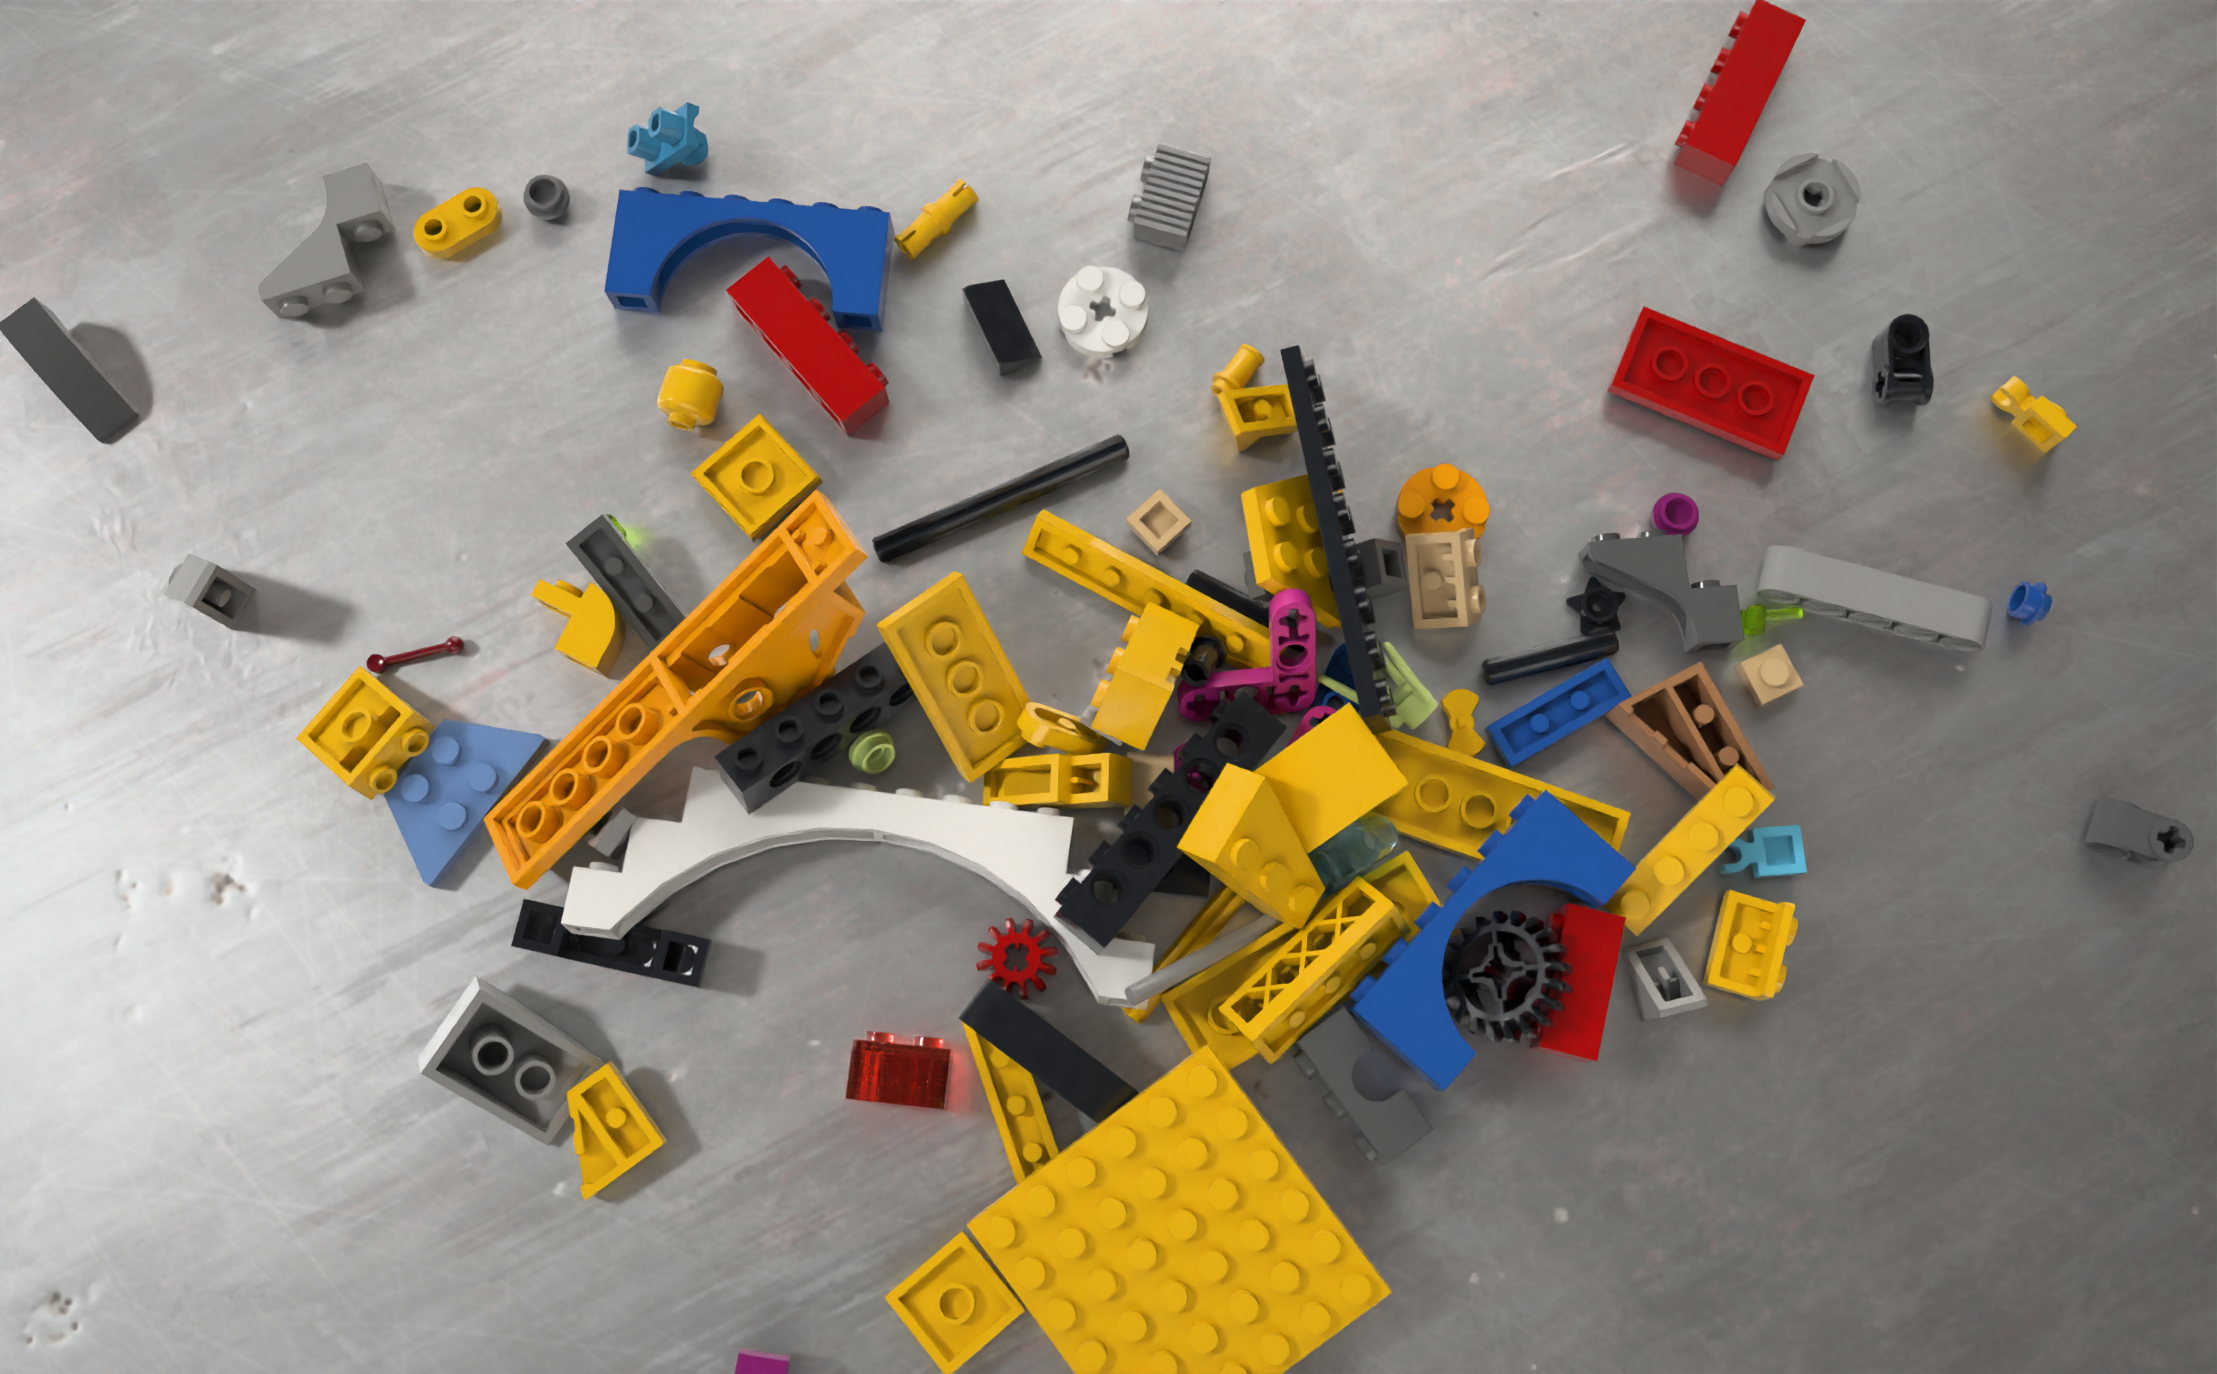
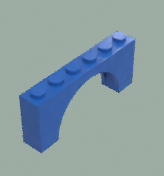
[604,187,894,332]
[1348,790,1636,1091]

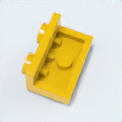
[1702,890,1798,1001]

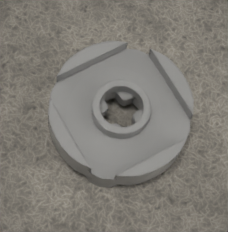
[1764,153,1860,246]

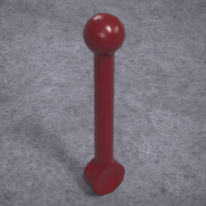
[366,636,464,674]

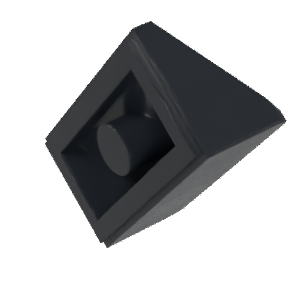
[962,279,1042,376]

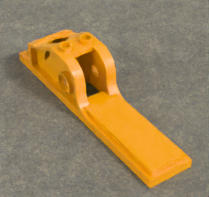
[483,489,868,891]

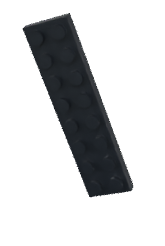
[1280,345,1397,735]

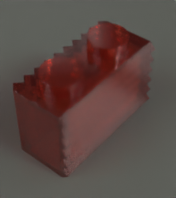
[845,1031,954,1110]

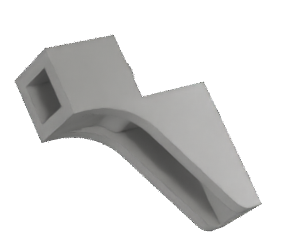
[259,163,396,318]

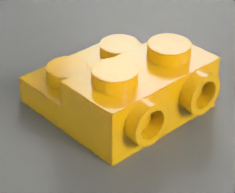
[296,666,435,800]

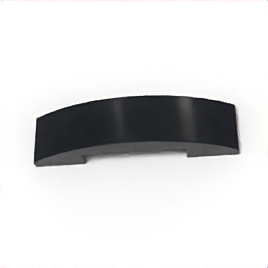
[511,899,712,988]

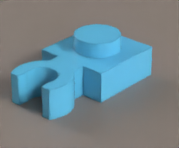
[1719,825,1807,878]

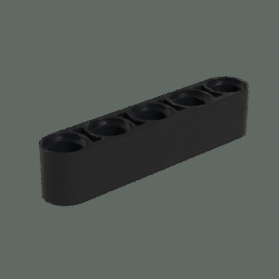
[958,978,1140,1124]

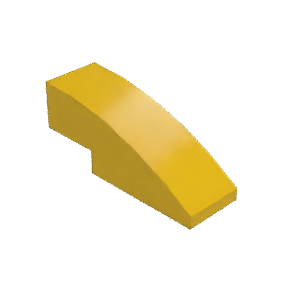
[983,753,1132,810]

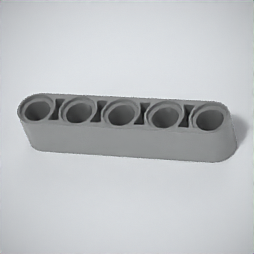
[1757,545,1993,652]

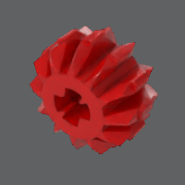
[976,918,1058,1001]

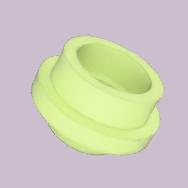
[849,729,895,774]

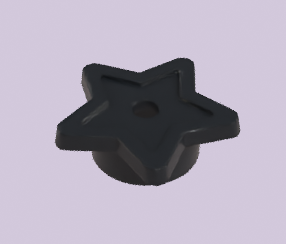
[1566,576,1626,635]

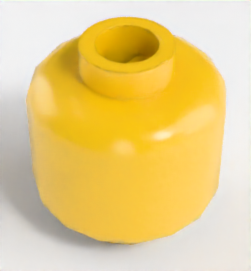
[657,359,724,431]

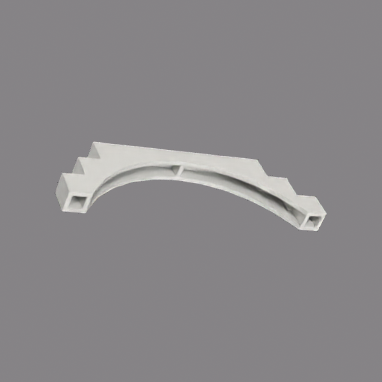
[561,764,1155,1010]

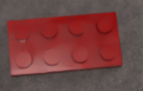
[1607,306,1815,461]

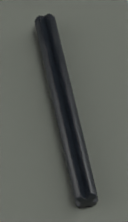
[872,434,1130,563]

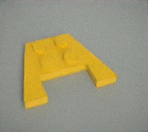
[1241,474,1343,629]

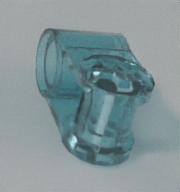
[1307,815,1398,897]

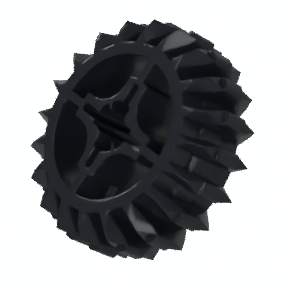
[1442,911,1575,1044]

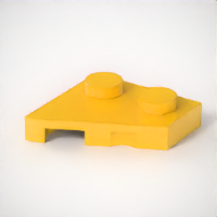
[567,1061,668,1201]

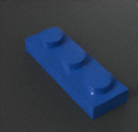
[1484,657,1632,770]

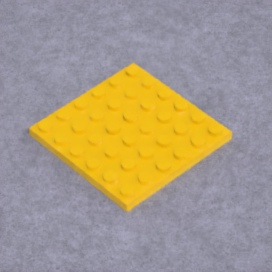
[967,1042,1392,1374]

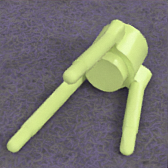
[1317,642,1438,730]

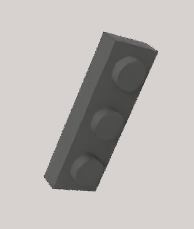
[565,514,687,651]

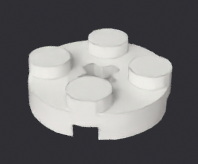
[1058,265,1148,358]

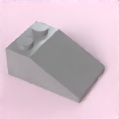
[418,976,605,1146]

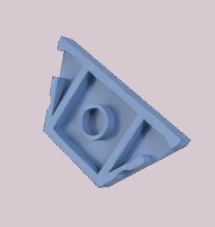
[384,719,550,888]

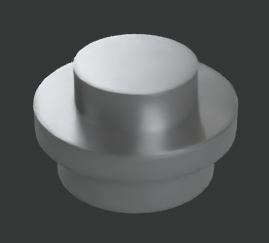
[524,175,570,220]

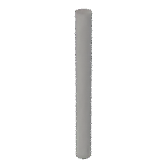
[1125,914,1283,1006]

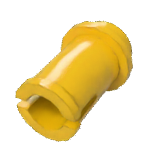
[1210,344,1265,398]

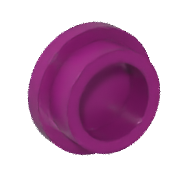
[1651,493,1699,538]

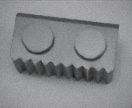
[1128,142,1211,252]

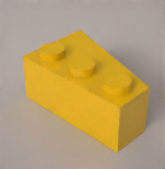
[1177,763,1325,930]

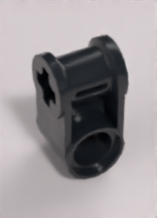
[1872,314,1934,405]

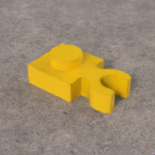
[1990,376,2077,453]

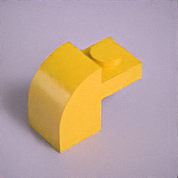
[531,579,626,678]

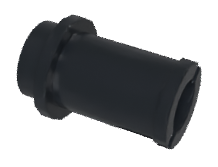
[1180,635,1227,686]

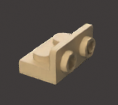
[1405,527,1486,629]

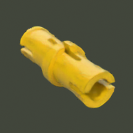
[894,179,979,260]

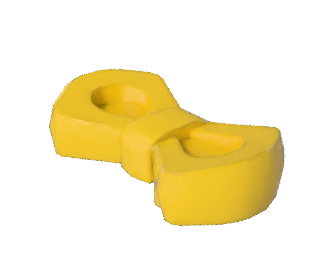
[1440,689,1486,758]

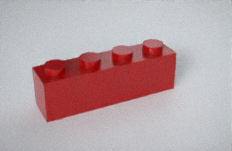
[1674,0,1806,186]
[726,256,890,436]

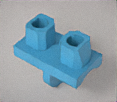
[627,102,709,177]

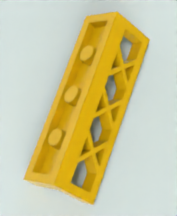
[1218,875,1411,1065]

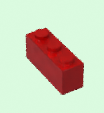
[1529,903,1626,1063]

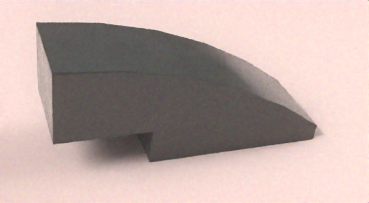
[0,297,139,443]

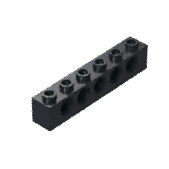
[714,642,918,815]
[1053,691,1288,955]

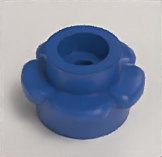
[2007,581,2052,626]

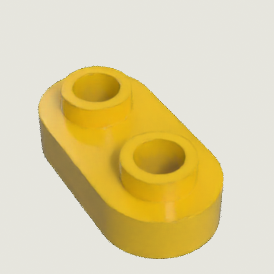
[413,187,503,259]
[1017,702,1108,756]

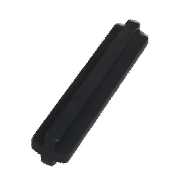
[1185,569,1305,652]
[1481,628,1619,685]

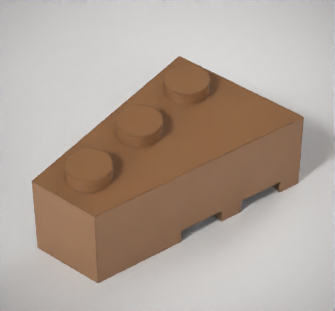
[1605,662,1775,802]

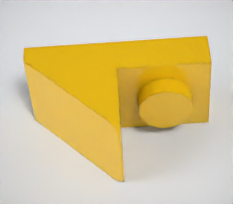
[1218,384,1298,452]

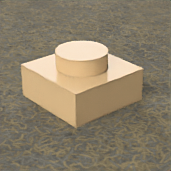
[1126,489,1192,556]
[1735,644,1804,708]

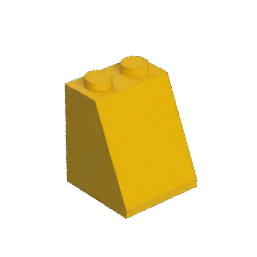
[1253,702,1408,854]

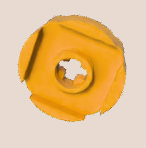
[1395,463,1490,544]

